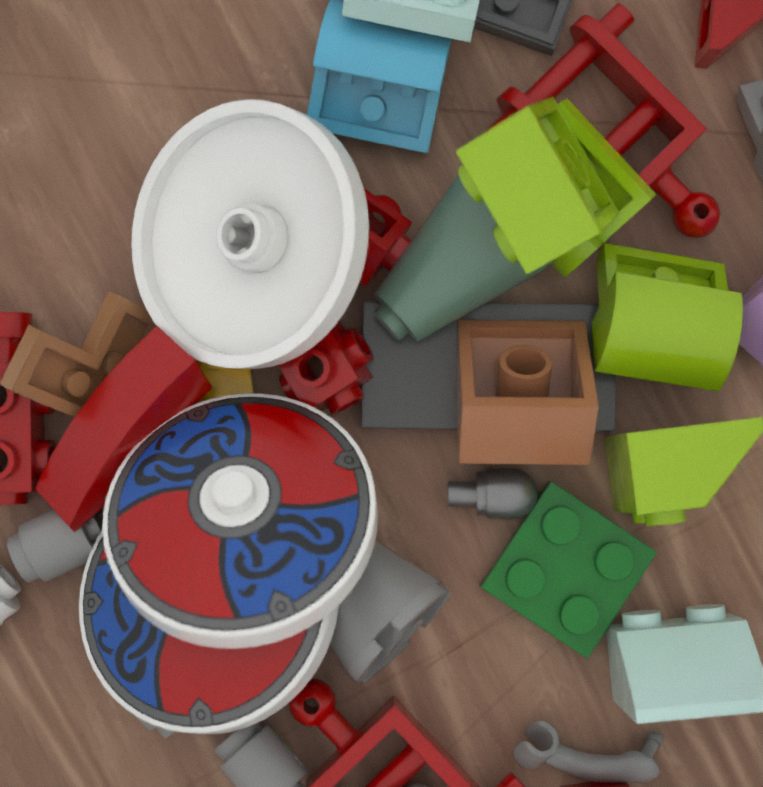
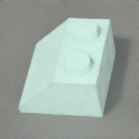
[606,604,763,724]

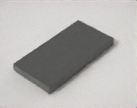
[362,301,616,432]

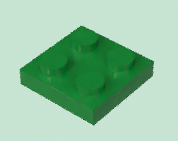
[479,481,657,659]

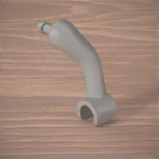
[514,721,663,783]

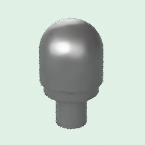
[448,468,538,519]

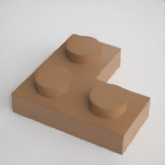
[0,291,156,417]

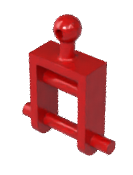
[484,3,720,238]
[288,678,526,787]

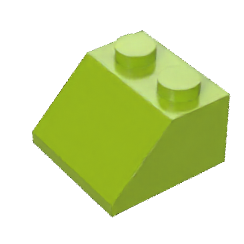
[456,97,619,274]
[604,417,763,526]

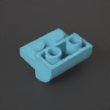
[307,0,452,153]

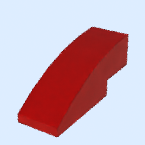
[35,326,213,532]

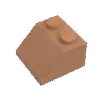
[457,319,599,465]

